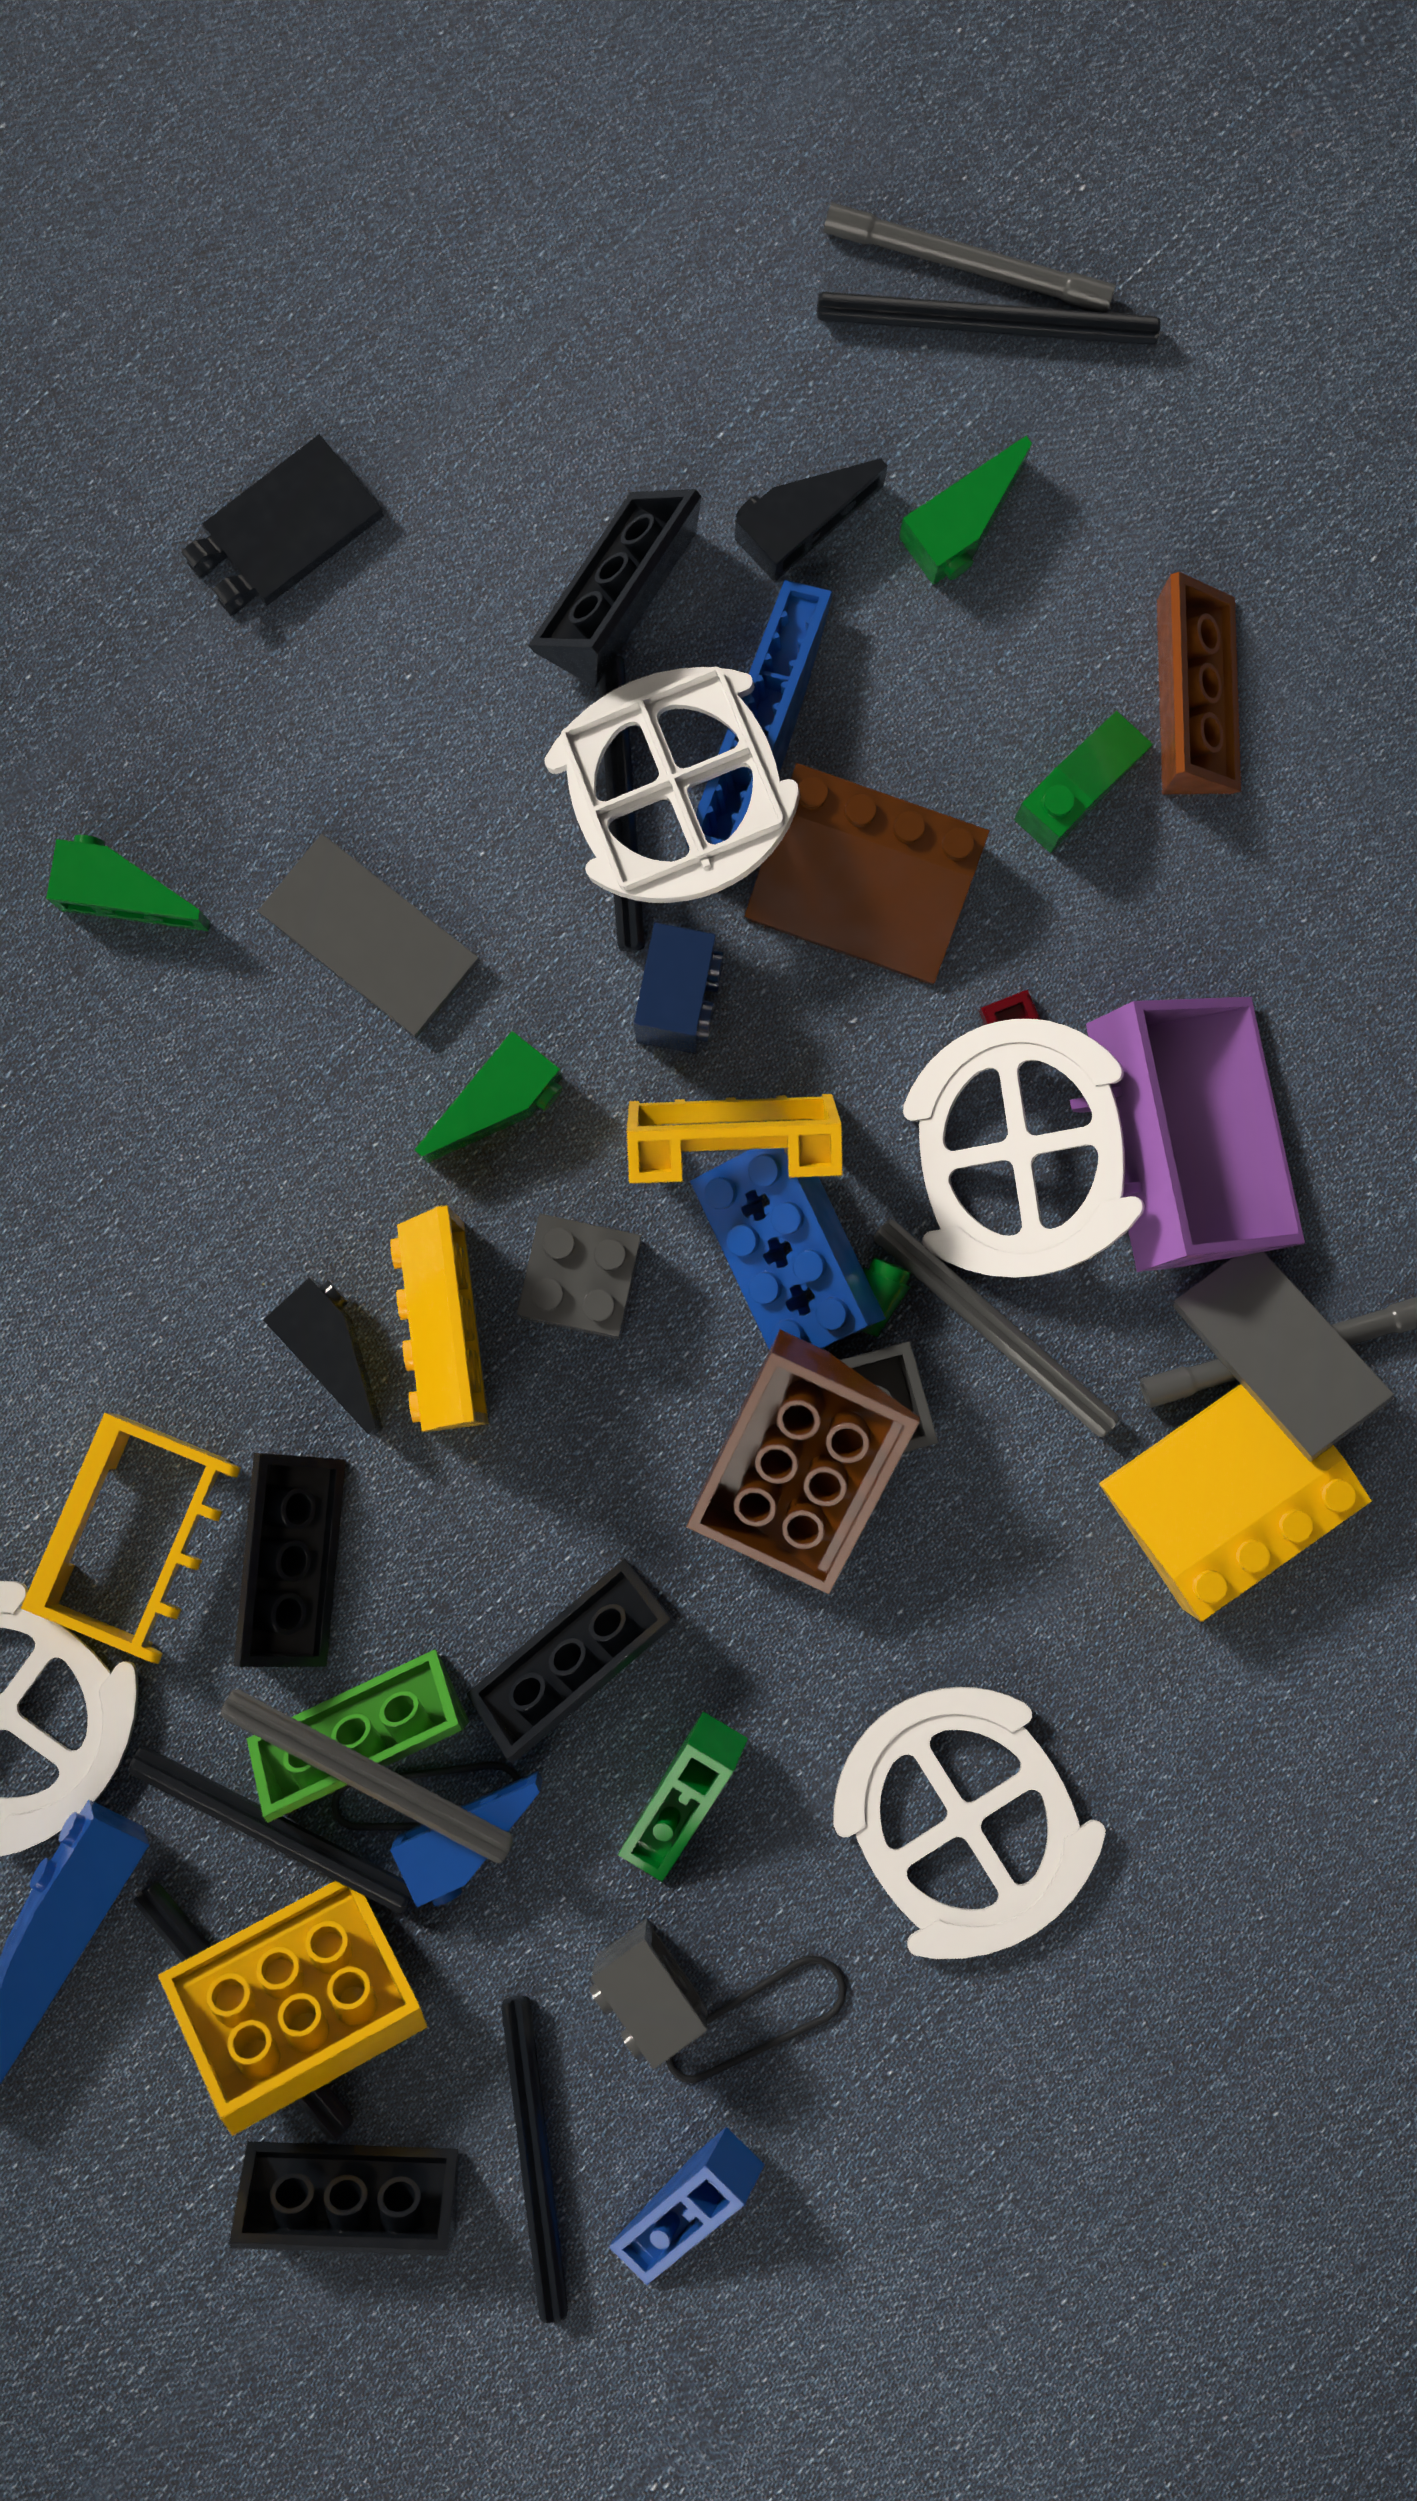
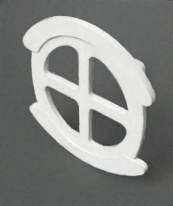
[544,666,800,903]
[903,1019,1145,1278]
[0,1581,139,1857]
[833,1687,1106,1959]

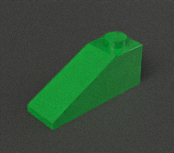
[899,435,1032,585]
[1014,711,1153,854]
[46,835,210,931]
[414,1031,563,1163]
[618,1711,748,1882]

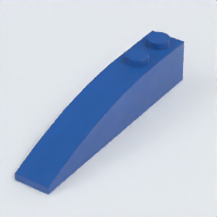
[686,580,833,852]
[0,1799,149,2084]

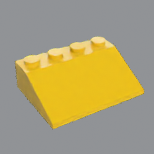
[390,1205,489,1432]
[1098,1384,1372,1622]
[158,1881,428,2136]

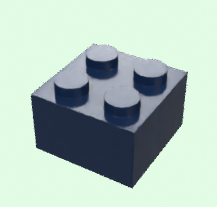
[634,922,724,1054]

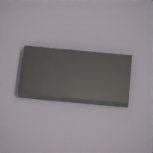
[258,834,480,1039]
[1173,1252,1394,1462]

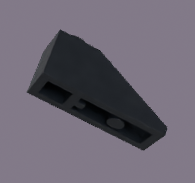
[735,458,888,582]
[263,1278,383,1435]

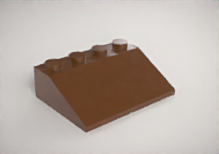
[744,763,990,985]
[686,1329,920,1594]

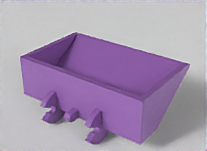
[1070,997,1305,1272]

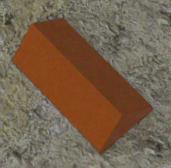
[1157,572,1241,794]

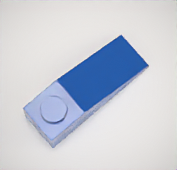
[390,1770,543,1907]
[609,2127,765,2285]

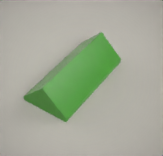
[246,1649,470,1823]

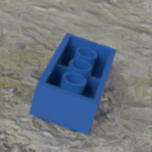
[690,1148,886,1350]

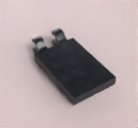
[181,434,384,617]

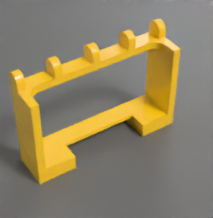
[627,1094,842,1184]
[21,1413,241,1664]

